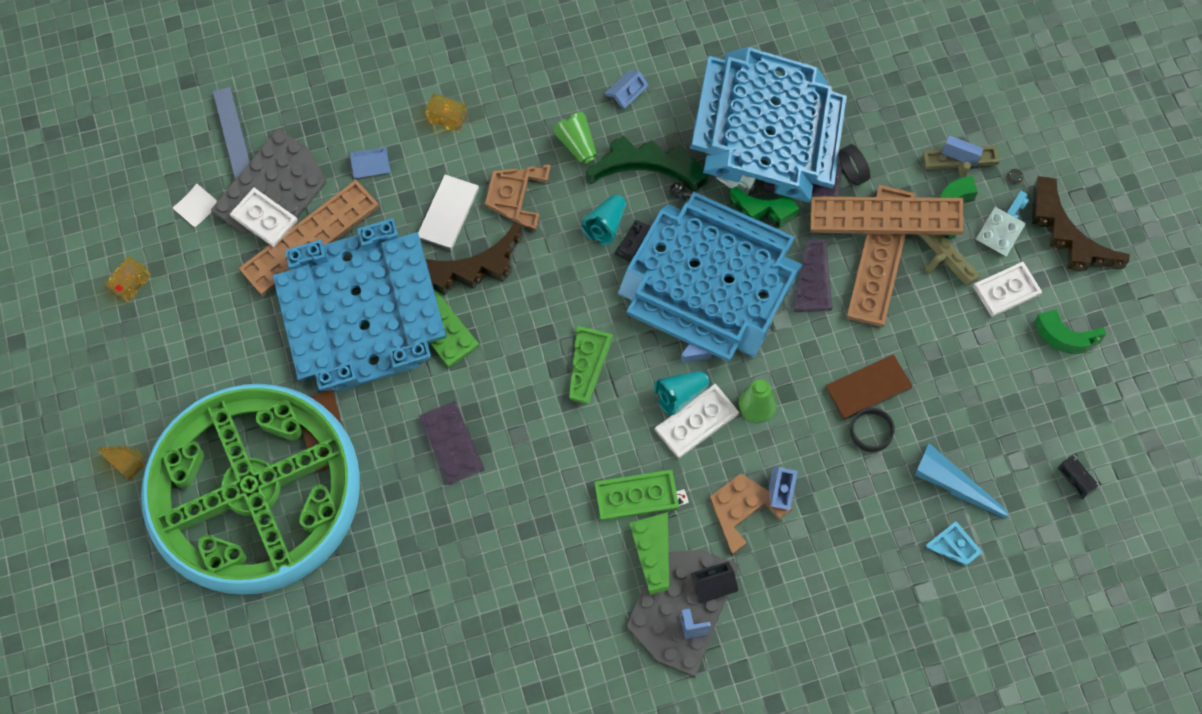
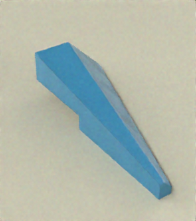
[915,443,1009,519]

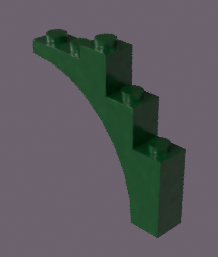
[586,135,709,192]

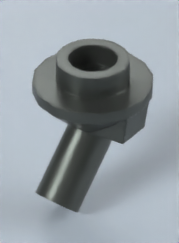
[670,181,695,199]

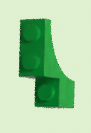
[729,186,799,228]

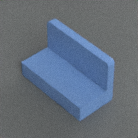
[605,71,649,109]
[942,135,984,167]
[350,147,390,178]
[681,609,711,639]

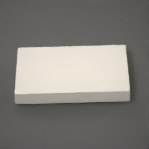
[230,188,298,247]
[973,262,1042,317]

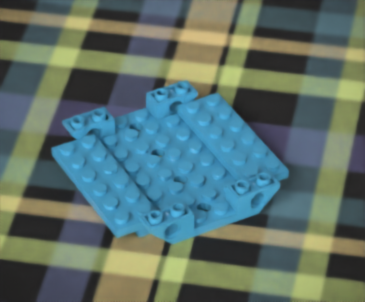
[690,47,847,203]
[618,192,803,363]
[273,218,447,391]

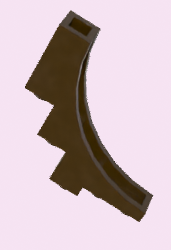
[1032,176,1130,272]
[425,223,523,295]

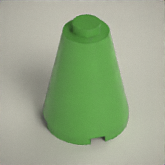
[553,112,597,165]
[738,379,777,423]

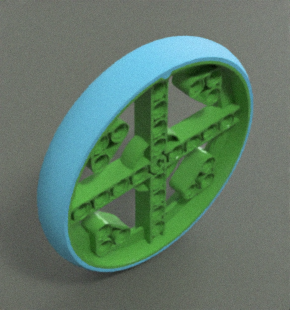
[141,384,360,595]

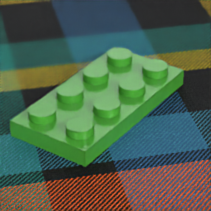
[429,289,480,368]
[594,470,679,521]

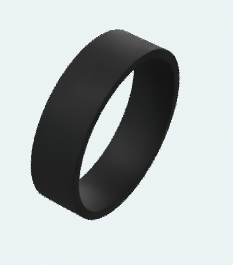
[838,144,870,186]
[850,408,895,452]

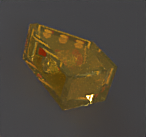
[97,446,146,481]

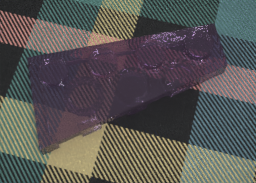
[794,239,832,312]

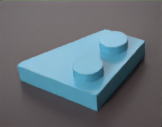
[1007,191,1029,219]
[926,521,983,566]

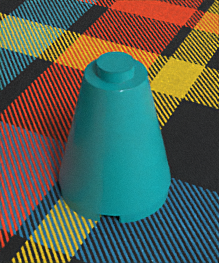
[581,195,627,245]
[654,371,709,415]

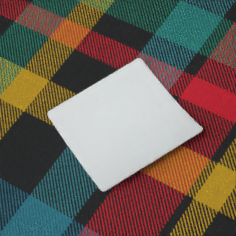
[173,184,217,227]

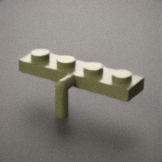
[923,145,999,178]
[919,234,981,286]

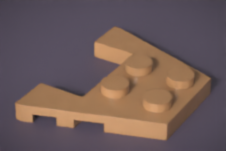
[485,165,551,231]
[710,474,793,555]

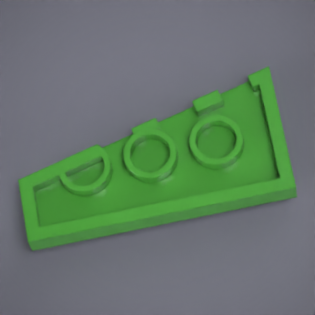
[569,326,613,405]
[629,512,670,595]

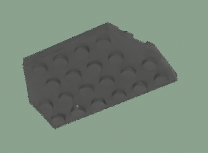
[211,128,327,233]
[627,550,739,677]

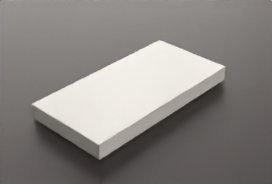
[418,175,479,251]
[654,384,740,459]

